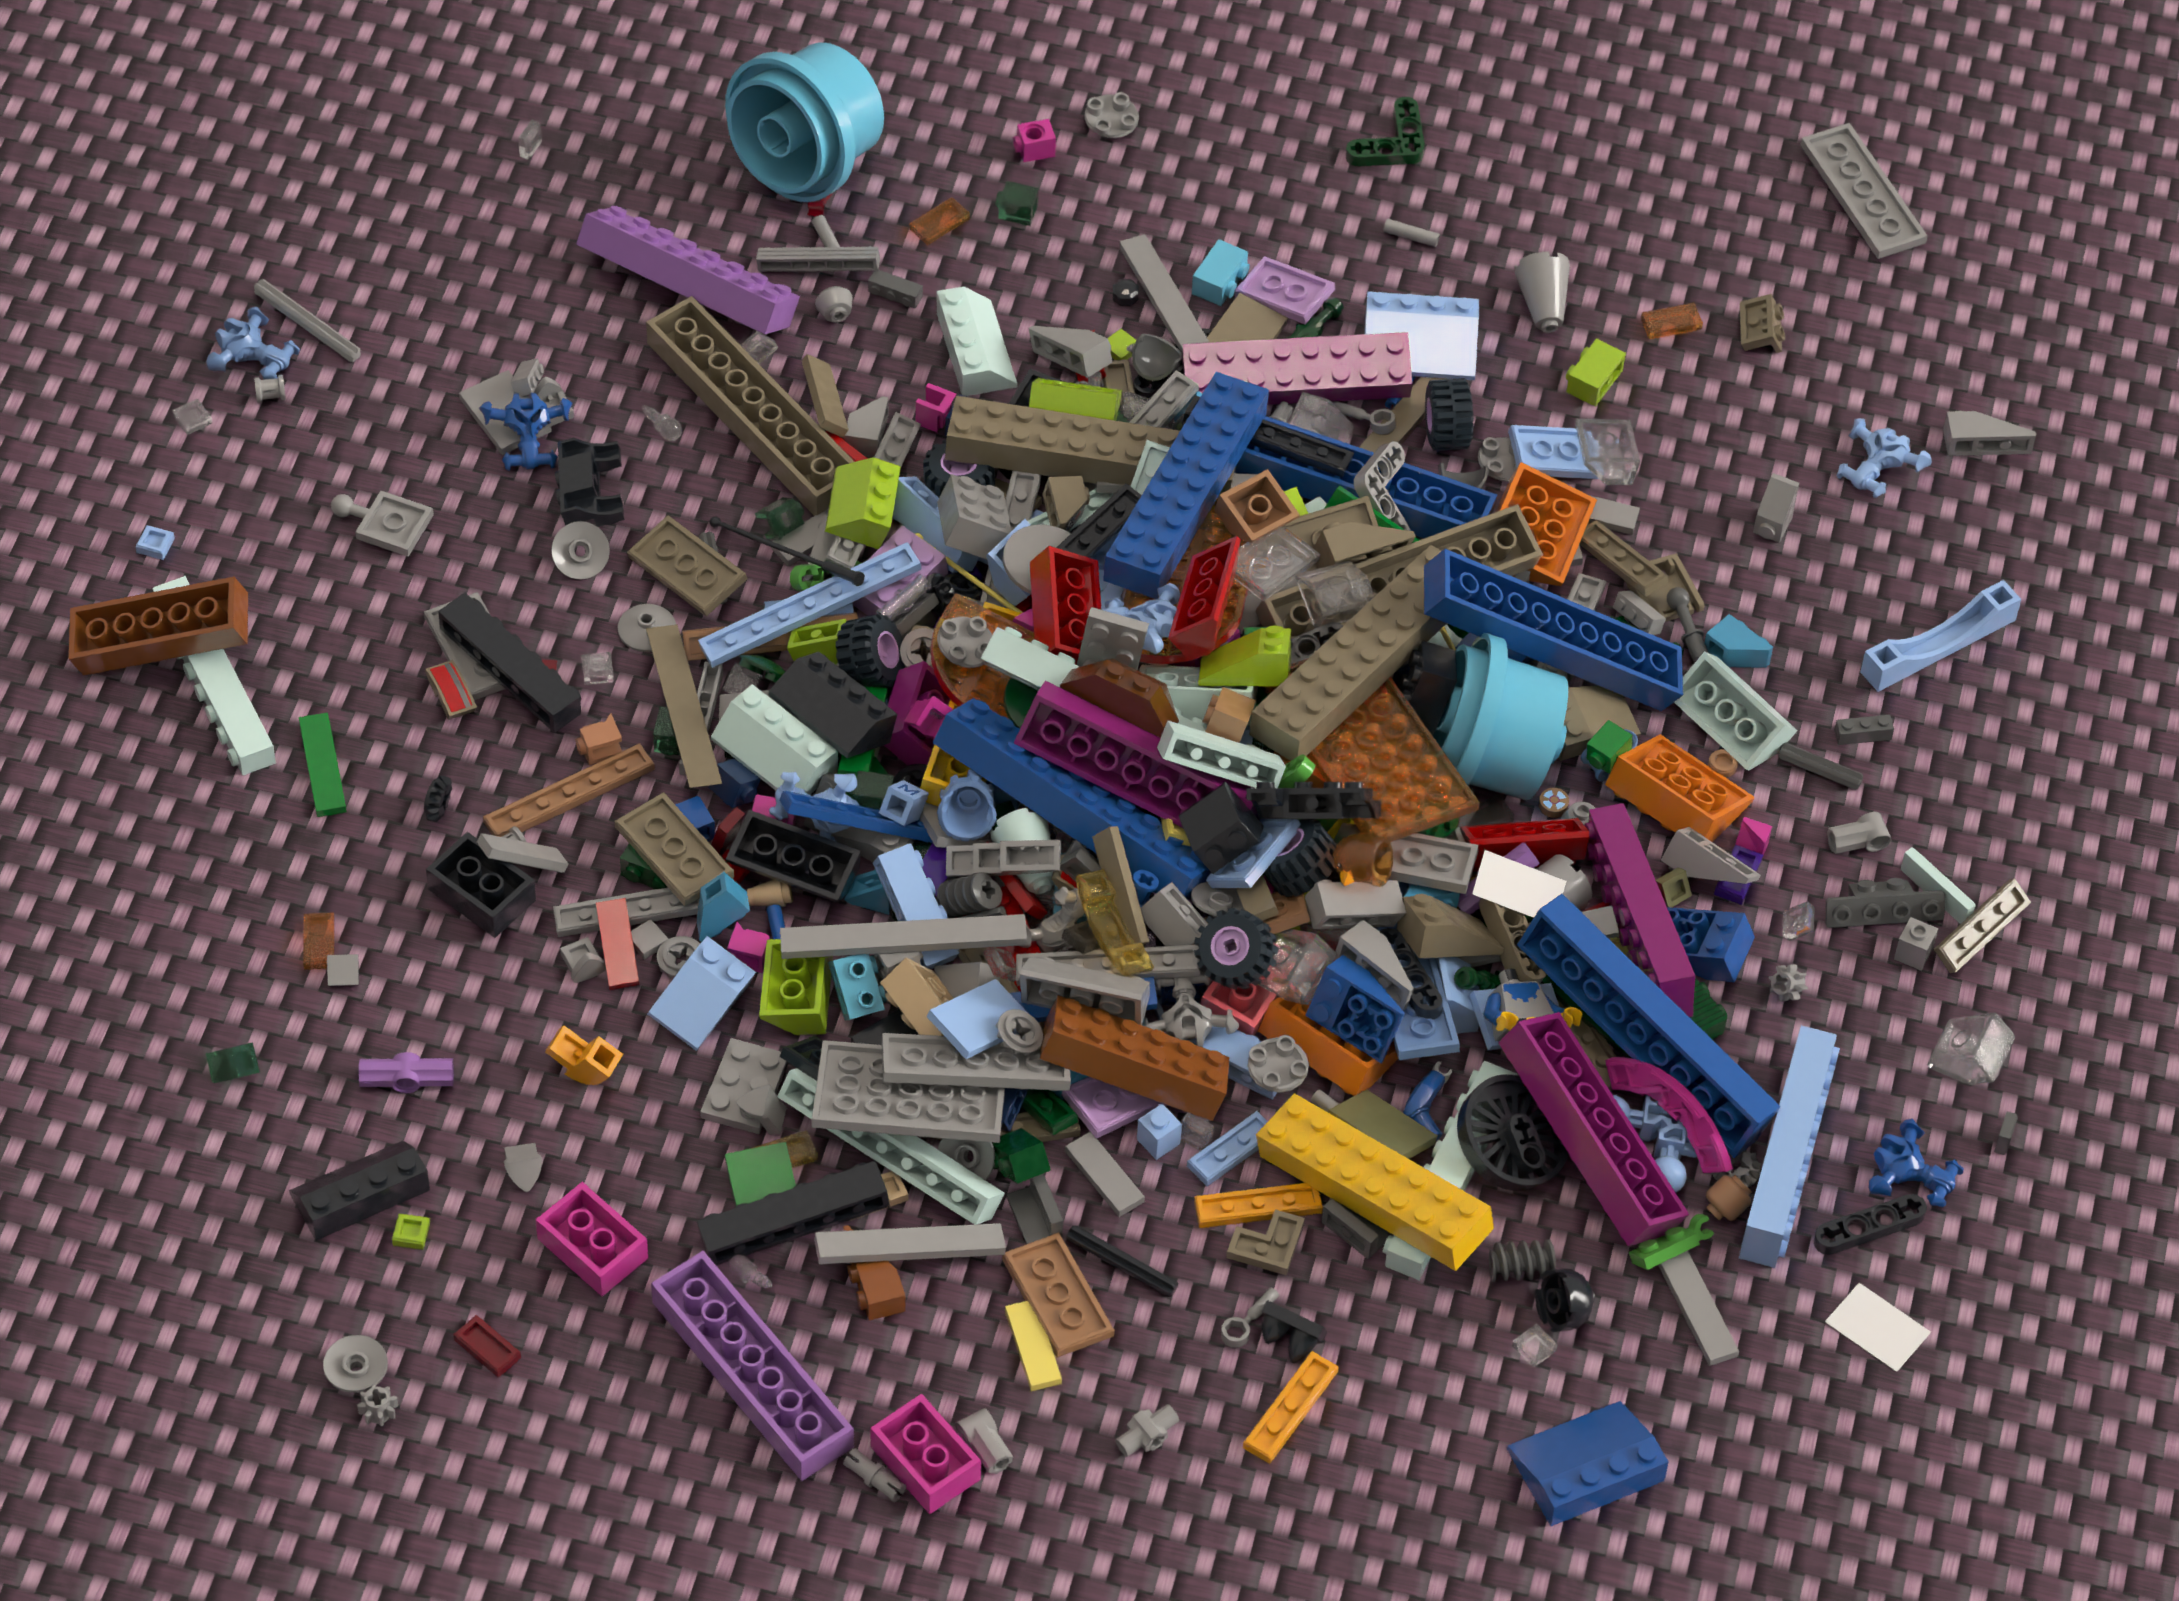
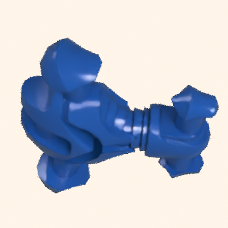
[479,393,573,471]
[1868,1118,1964,1208]

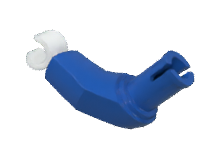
[1403,1061,1452,1141]

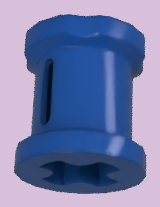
[1132,870,1159,908]

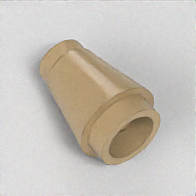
[747,879,793,907]

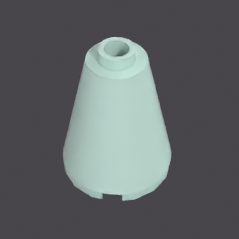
[990,808,1054,894]

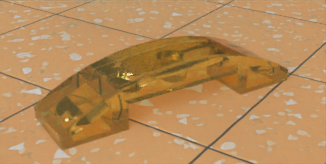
[1076,869,1154,977]

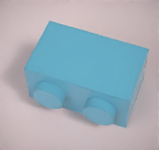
[1192,239,1250,306]

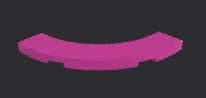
[1605,1057,1733,1173]

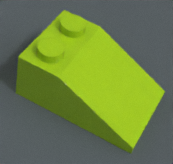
[1198,625,1291,686]

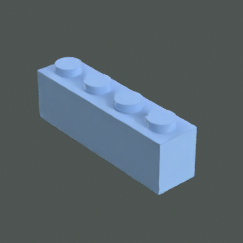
[892,476,979,573]
[873,843,959,969]
[1183,1027,1277,1100]

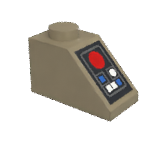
[1043,476,1090,532]

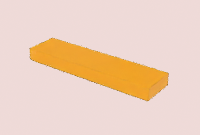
[1194,1183,1323,1228]
[1243,1351,1339,1464]

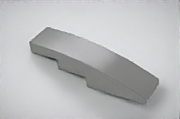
[946,840,1061,877]

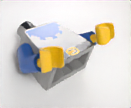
[1483,968,1582,1041]

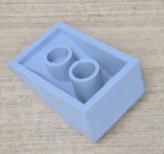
[647,936,756,1051]

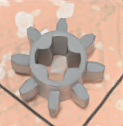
[1769,964,1808,1001]
[357,1384,398,1426]

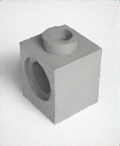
[1894,917,1938,971]

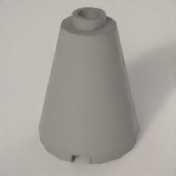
[1514,252,1570,333]

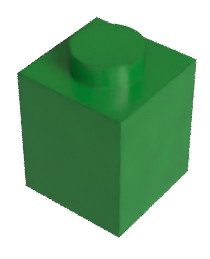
[1586,720,1632,774]

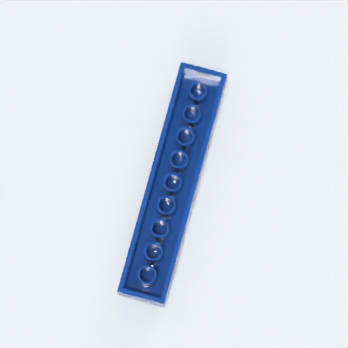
[1103,372,1269,599]
[1235,416,1497,539]
[1424,549,1683,711]
[933,698,1211,900]
[1517,894,1781,1158]

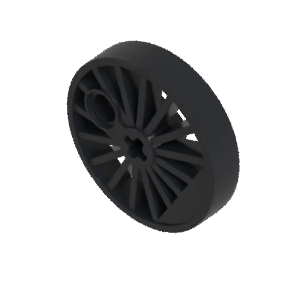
[1457,1074,1569,1191]

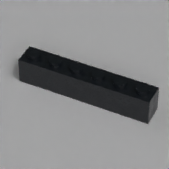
[438,592,581,733]
[697,1161,890,1266]

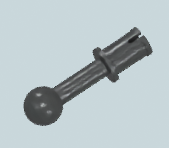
[1666,587,1708,663]

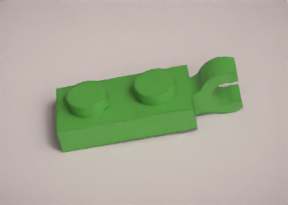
[1629,1214,1714,1270]

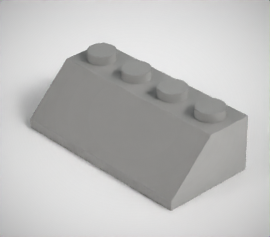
[1020,956,1150,1025]

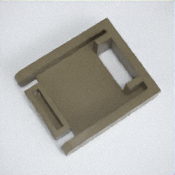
[1625,553,1704,622]

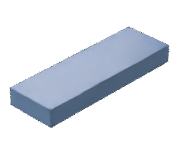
[1187,1111,1268,1187]

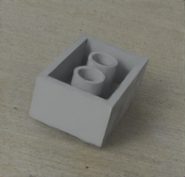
[937,474,1011,559]

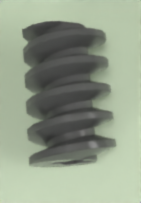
[937,872,1003,918]
[1489,1239,1556,1282]

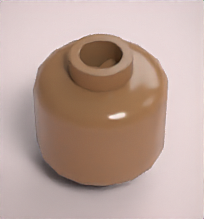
[1706,1175,1752,1221]

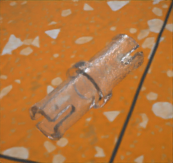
[876,574,932,621]

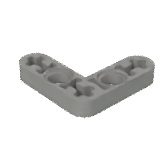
[1354,441,1410,531]

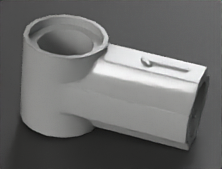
[1827,812,1891,854]
[955,1408,1013,1474]

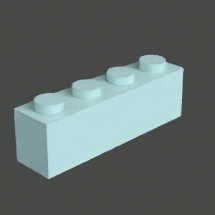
[1157,721,1286,788]

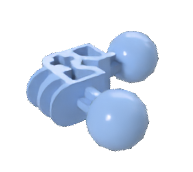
[1613,1095,1697,1193]

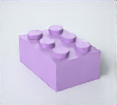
[853,526,948,617]

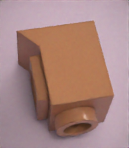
[575,713,622,765]

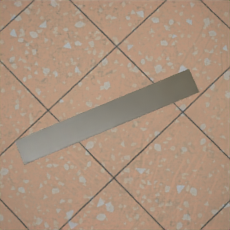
[646,624,722,788]

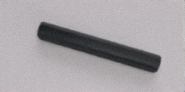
[1066,1225,1178,1297]

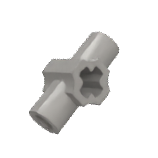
[1115,1404,1179,1457]

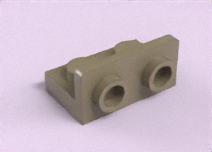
[1740,294,1785,353]

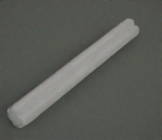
[254,279,361,362]

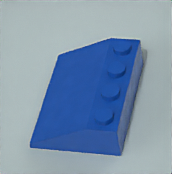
[1507,1401,1669,1526]

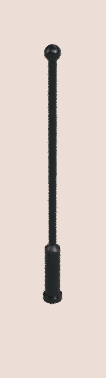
[710,516,865,586]

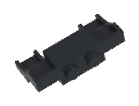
[555,438,625,527]
[1247,782,1381,819]

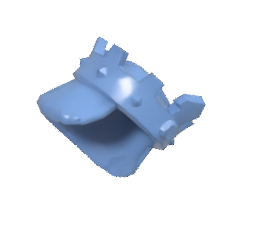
[937,769,997,841]

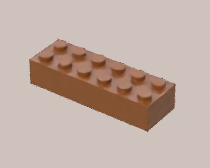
[69,576,248,675]
[1040,995,1230,1121]

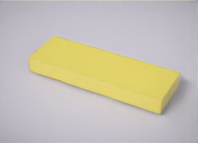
[1005,1301,1062,1391]

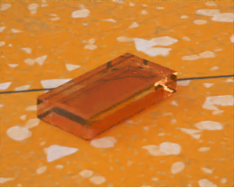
[910,197,970,246]
[1640,303,1703,339]
[303,912,335,970]

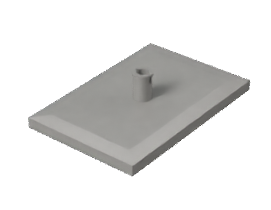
[812,1040,1005,1143]

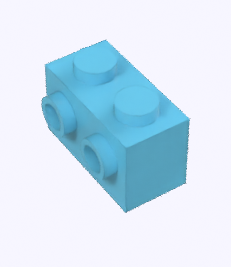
[828,954,887,1021]

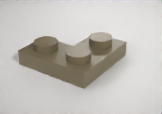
[1226,1209,1305,1275]

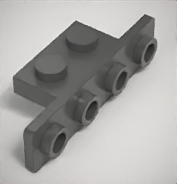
[1825,878,1945,928]

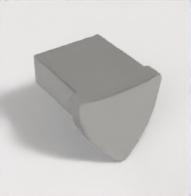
[534,377,574,426]
[560,937,606,983]
[736,1085,787,1135]
[504,1143,542,1192]

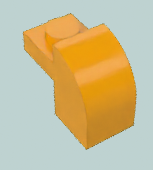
[545,1026,623,1085]

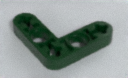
[1345,96,1425,166]

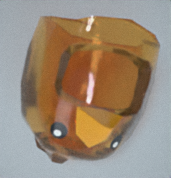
[1333,833,1393,888]

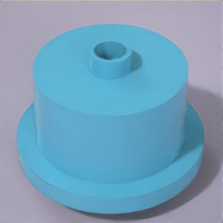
[725,43,884,202]
[1421,633,1568,800]

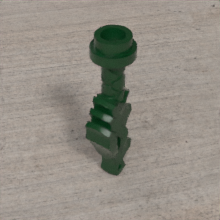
[1280,297,1344,339]
[1454,966,1501,990]

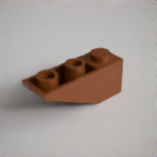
[843,1225,906,1321]

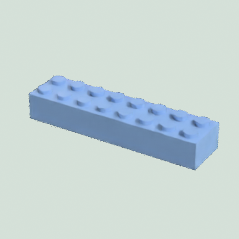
[1739,1025,1840,1268]

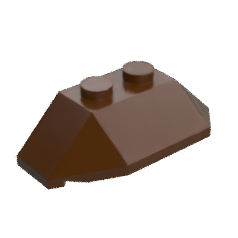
[1060,658,1179,738]

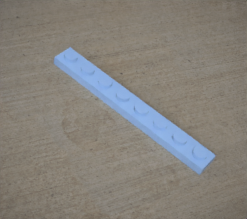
[698,542,922,668]

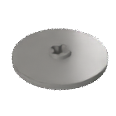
[1003,525,1071,594]

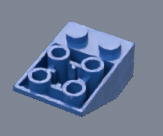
[1667,907,1755,982]
[1305,955,1405,1063]

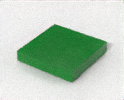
[724,1142,796,1206]

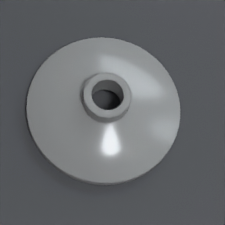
[551,521,610,579]
[618,604,676,652]
[1191,882,1244,918]
[938,1138,995,1180]
[323,1335,388,1393]

